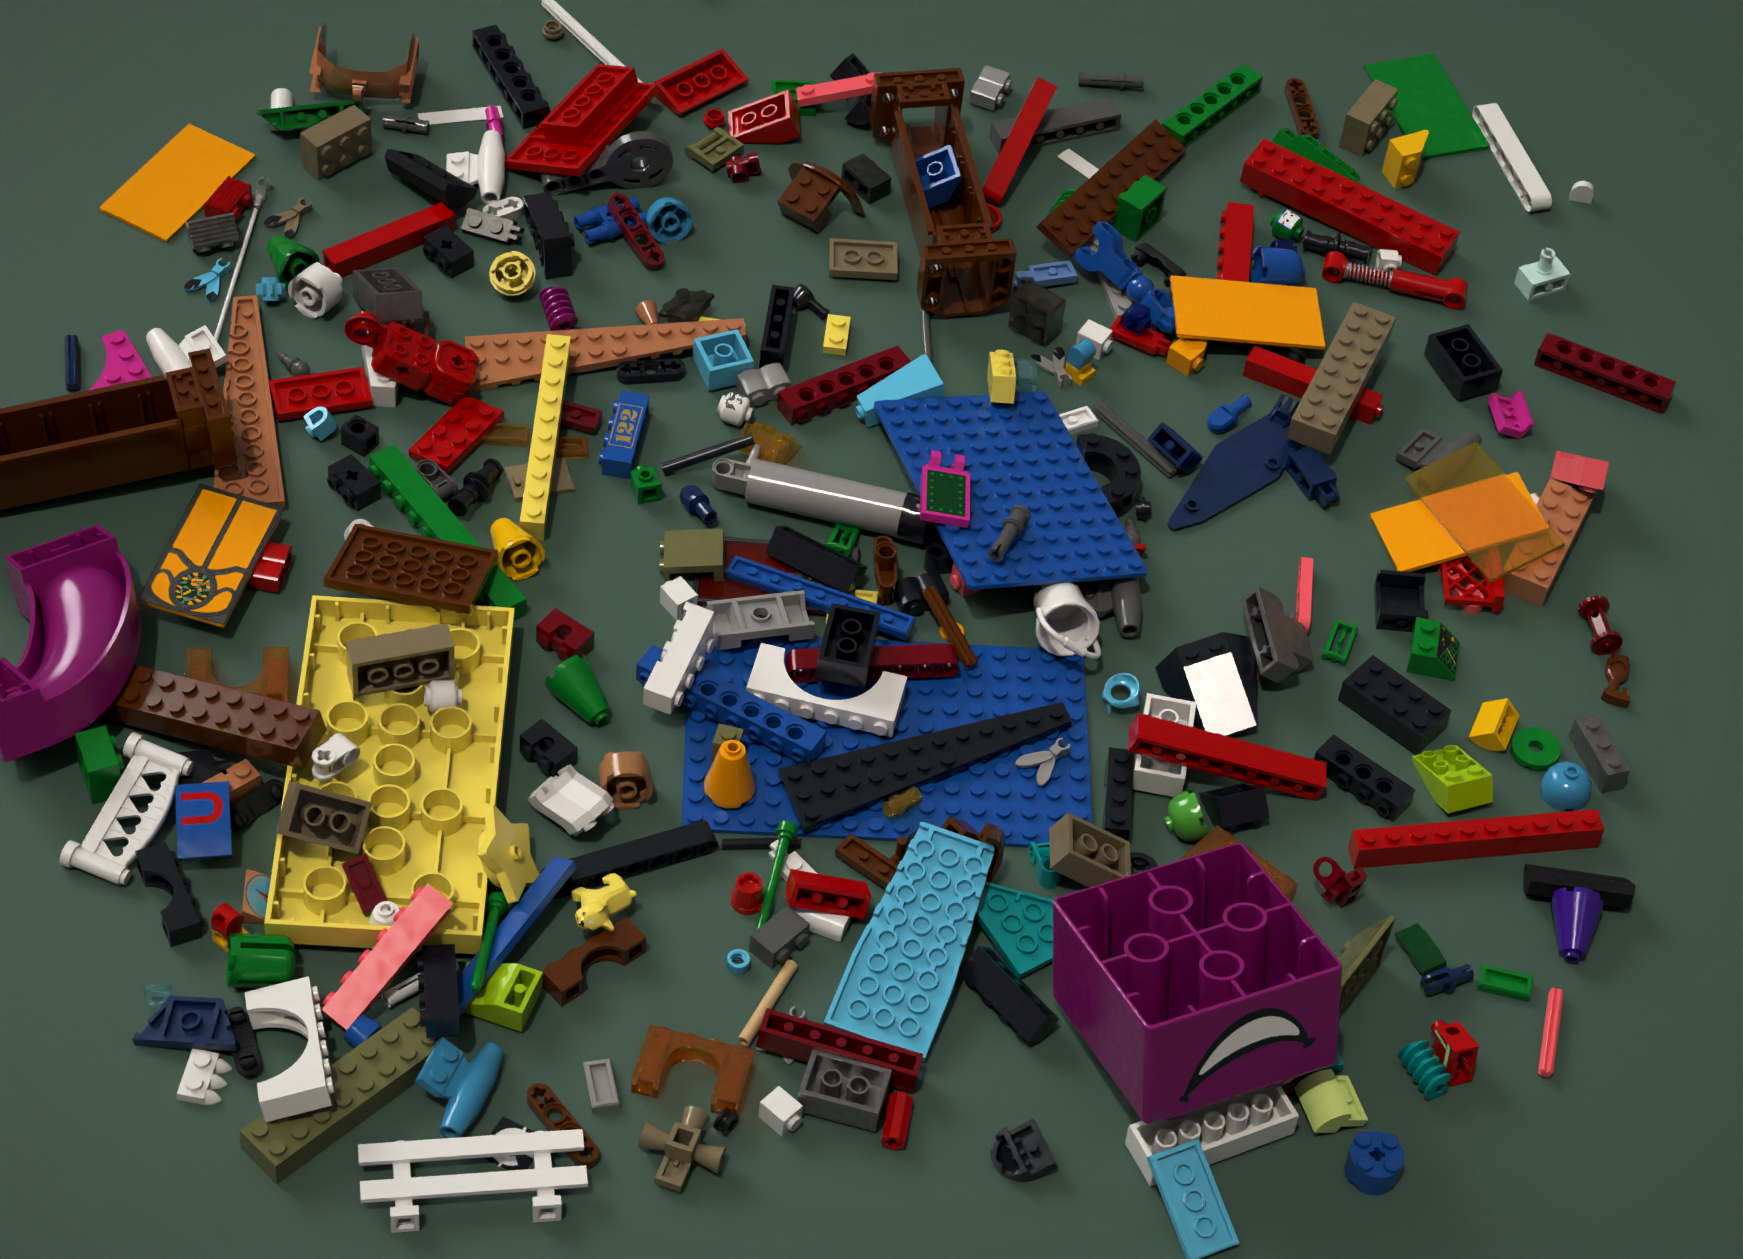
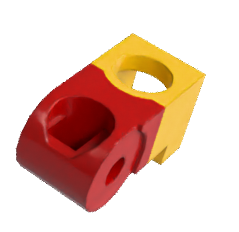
[211,903,249,953]

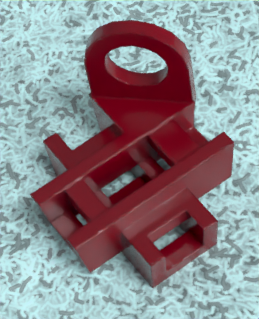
[1313,857,1367,908]

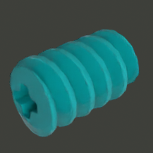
[1397,1039,1452,1100]

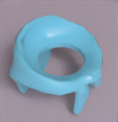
[1102,673,1140,714]

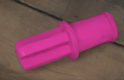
[485,105,505,142]

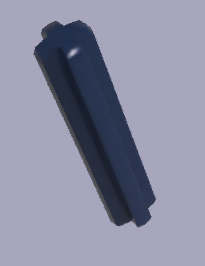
[65,334,79,391]

